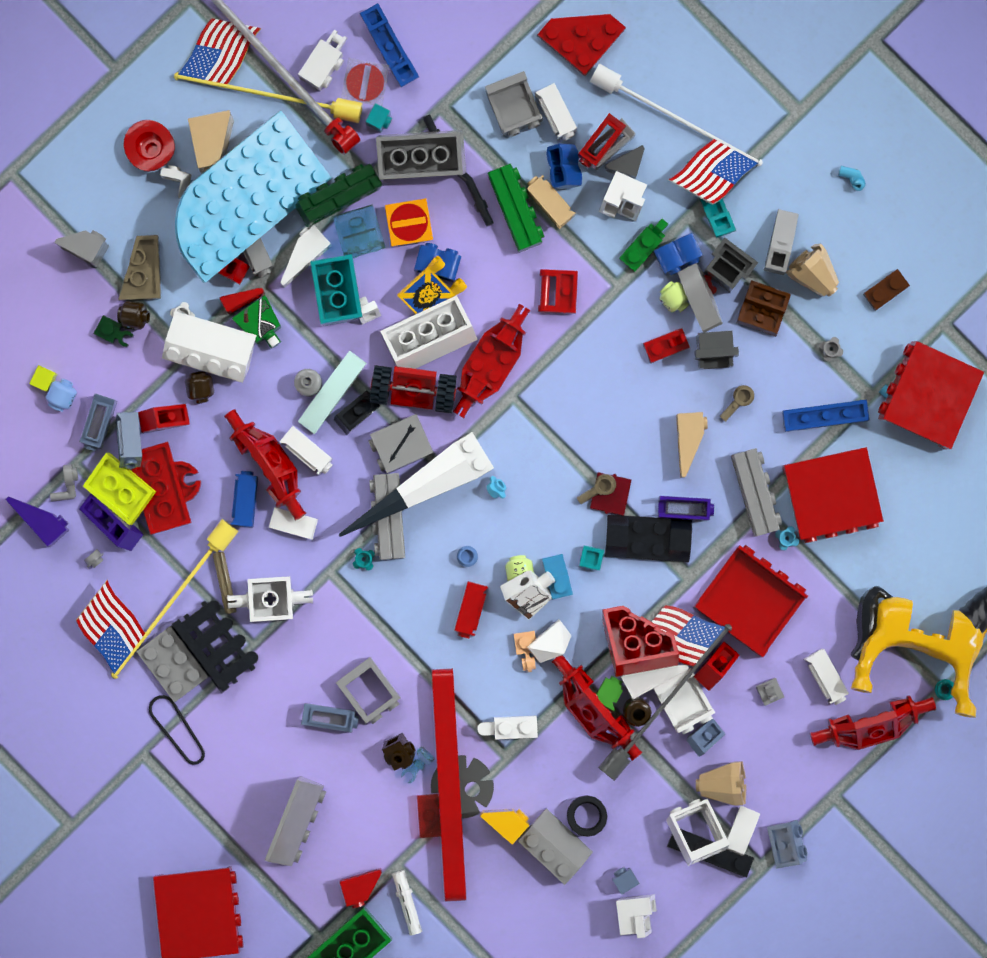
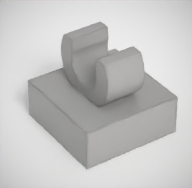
[756,678,784,706]

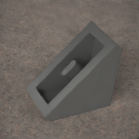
[605,145,645,179]

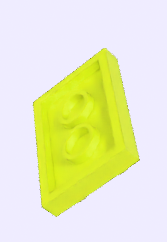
[83,452,156,525]

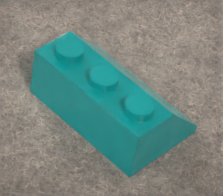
[310,254,363,326]

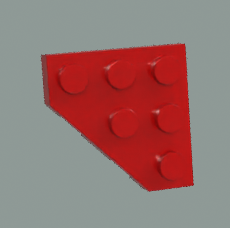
[537,14,626,76]

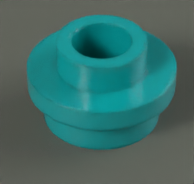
[934,679,954,700]

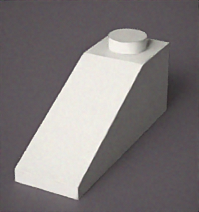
[280,225,332,288]
[620,665,689,699]

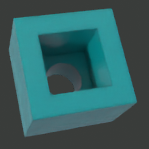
[366,103,392,132]

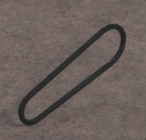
[149,695,205,765]

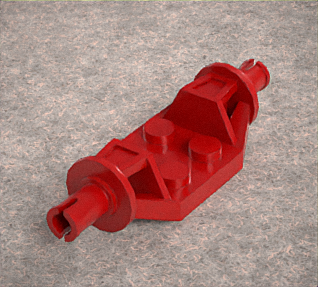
[453,304,530,418]
[224,409,306,521]
[551,655,642,761]
[810,695,936,750]

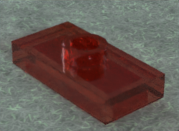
[417,794,441,838]

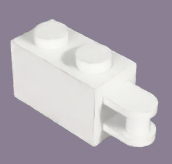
[298,30,347,91]
[478,715,538,739]

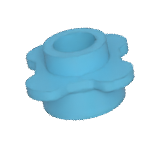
[486,476,507,499]
[775,526,799,550]

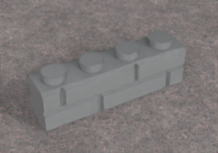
[731,448,782,537]
[369,473,405,560]

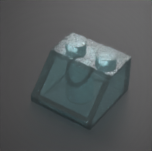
[332,204,386,258]

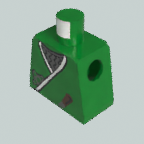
[232,295,281,349]

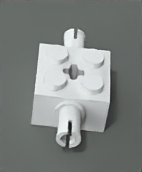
[227,576,313,622]

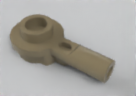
[720,385,754,422]
[577,474,616,504]

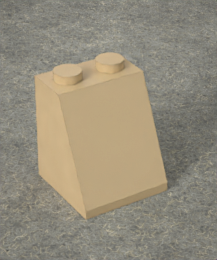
[188,110,234,174]

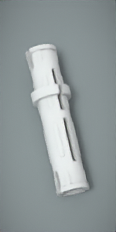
[392,870,423,936]

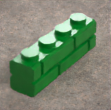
[487,164,545,253]

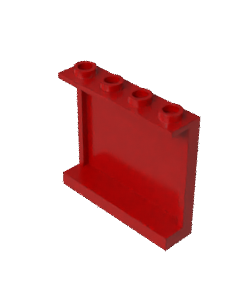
[878,341,984,449]
[782,447,884,543]
[693,545,808,657]
[153,866,244,958]

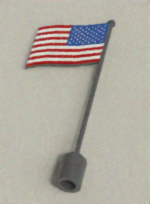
[598,605,732,781]

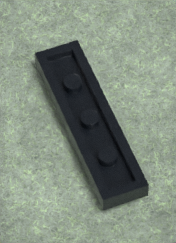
[667,829,754,878]

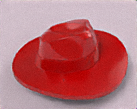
[124,120,175,172]

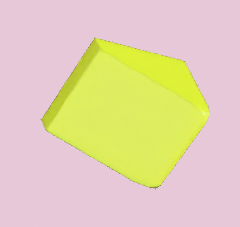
[29,365,57,392]

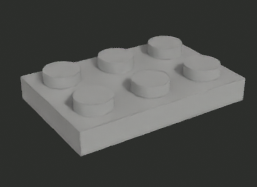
[136,626,209,703]

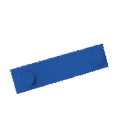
[782,399,869,432]

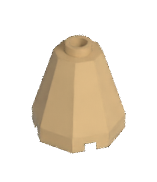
[786,243,839,297]
[696,761,747,806]

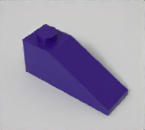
[79,493,144,551]
[5,497,69,547]

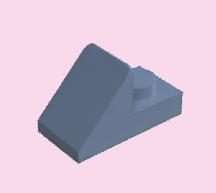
[686,719,725,757]

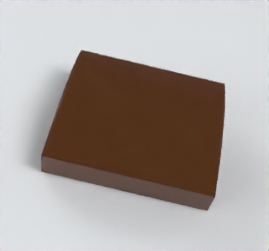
[736,280,791,337]

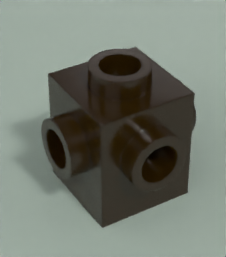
[382,733,416,771]

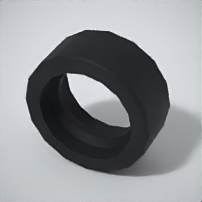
[567,795,608,837]

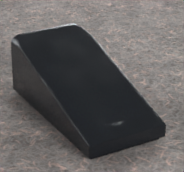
[334,390,380,435]

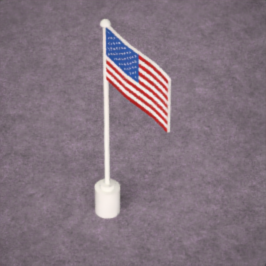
[590,64,763,205]

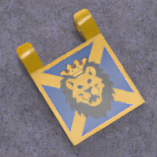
[397,256,467,314]

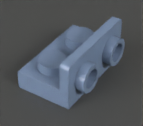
[767,820,808,869]

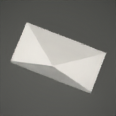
[527,619,572,663]

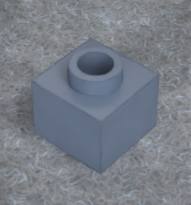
[612,867,640,895]

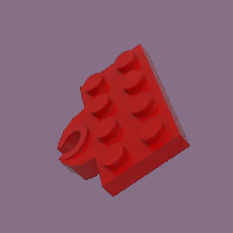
[132,442,201,535]

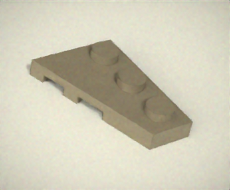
[118,235,161,301]

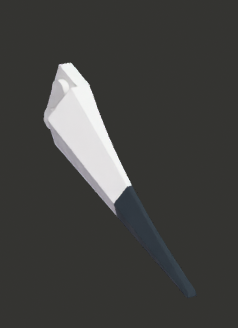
[339,432,494,537]

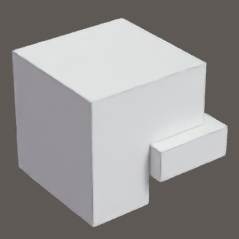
[599,171,647,221]
[616,894,657,938]

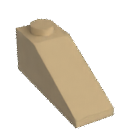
[676,412,708,478]

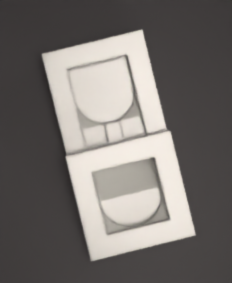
[269,507,318,540]
[727,806,760,856]

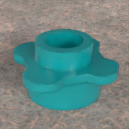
[353,548,375,571]

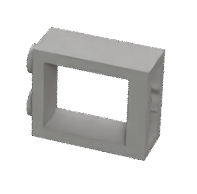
[336,657,401,724]

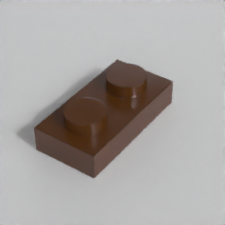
[863,269,910,311]

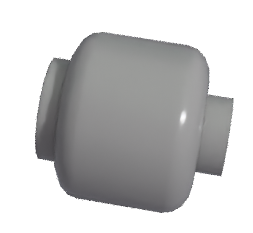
[294,369,322,397]

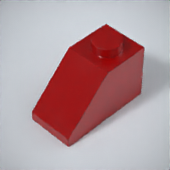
[138,404,190,433]
[693,641,740,691]
[340,868,382,908]

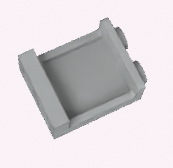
[485,71,543,137]

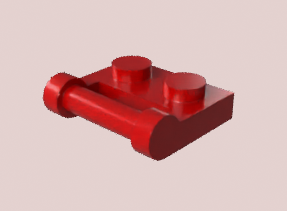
[538,269,578,314]

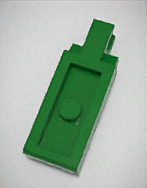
[619,218,668,272]

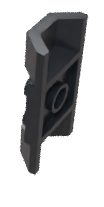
[605,515,692,562]

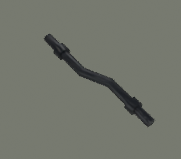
[423,114,494,227]

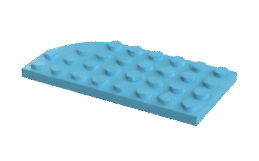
[175,111,332,283]

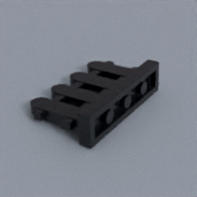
[171,600,258,694]

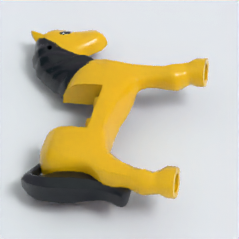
[851,586,987,718]

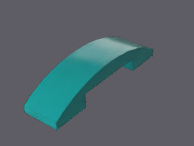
[687,161,736,238]

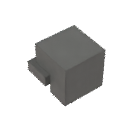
[703,237,758,293]
[694,331,739,370]

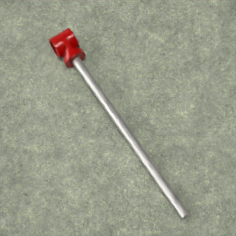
[211,0,361,155]

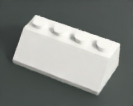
[380,295,478,369]
[162,311,257,383]

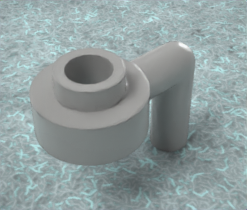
[50,464,78,502]

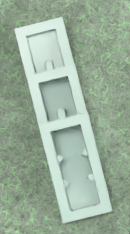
[298,351,367,434]

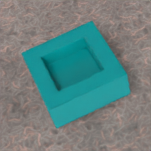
[579,545,604,571]

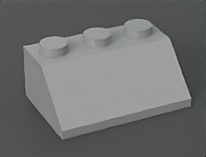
[517,808,593,885]

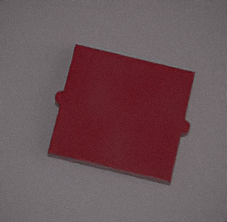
[590,472,632,516]

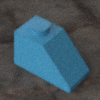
[542,554,573,600]

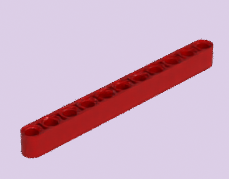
[432,668,466,902]

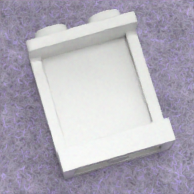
[653,668,715,735]

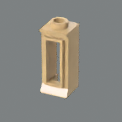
[527,175,576,229]

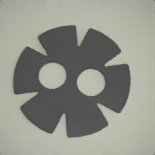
[431,755,494,818]

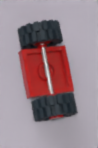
[370,365,457,413]

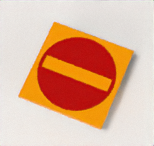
[385,198,433,247]

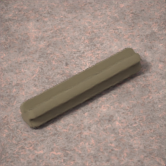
[213,552,236,614]

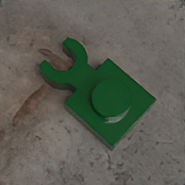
[93,315,134,347]

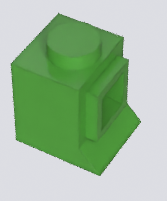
[596,676,623,711]

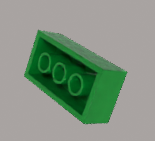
[306,906,392,958]

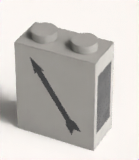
[368,414,434,474]

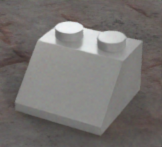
[54,230,109,268]

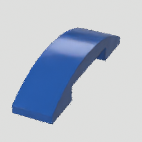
[360,3,419,87]

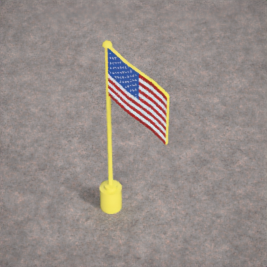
[174,18,363,123]
[76,519,239,679]

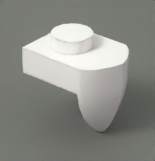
[160,165,192,198]

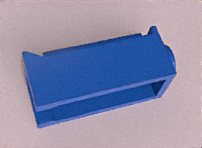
[231,471,258,527]

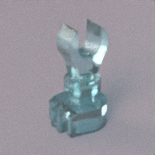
[401,746,435,783]

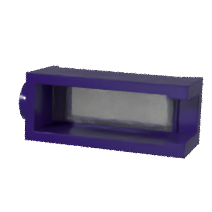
[658,496,714,521]

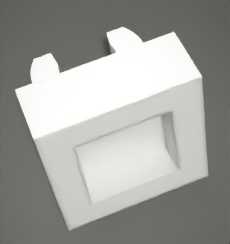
[359,296,381,325]

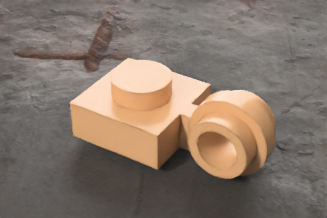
[514,631,536,672]

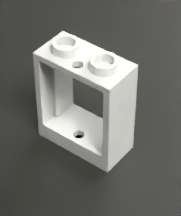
[666,799,730,866]

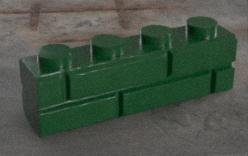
[295,164,382,227]

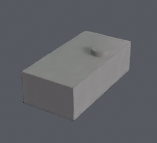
[376,130,466,180]

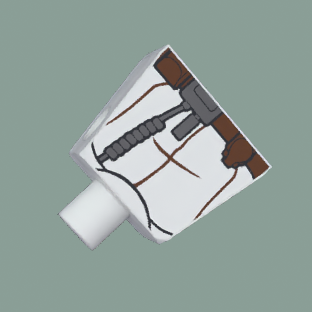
[500,571,555,620]

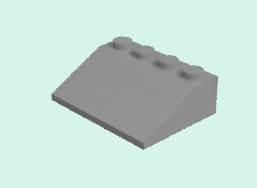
[265,776,326,866]

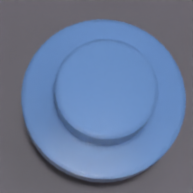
[457,546,478,567]

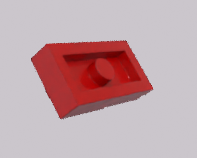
[643,328,690,363]

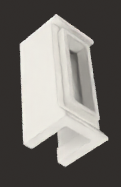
[535,83,577,141]
[279,426,333,475]
[804,649,849,705]

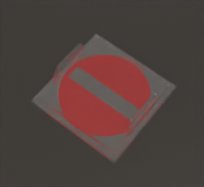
[341,57,390,106]

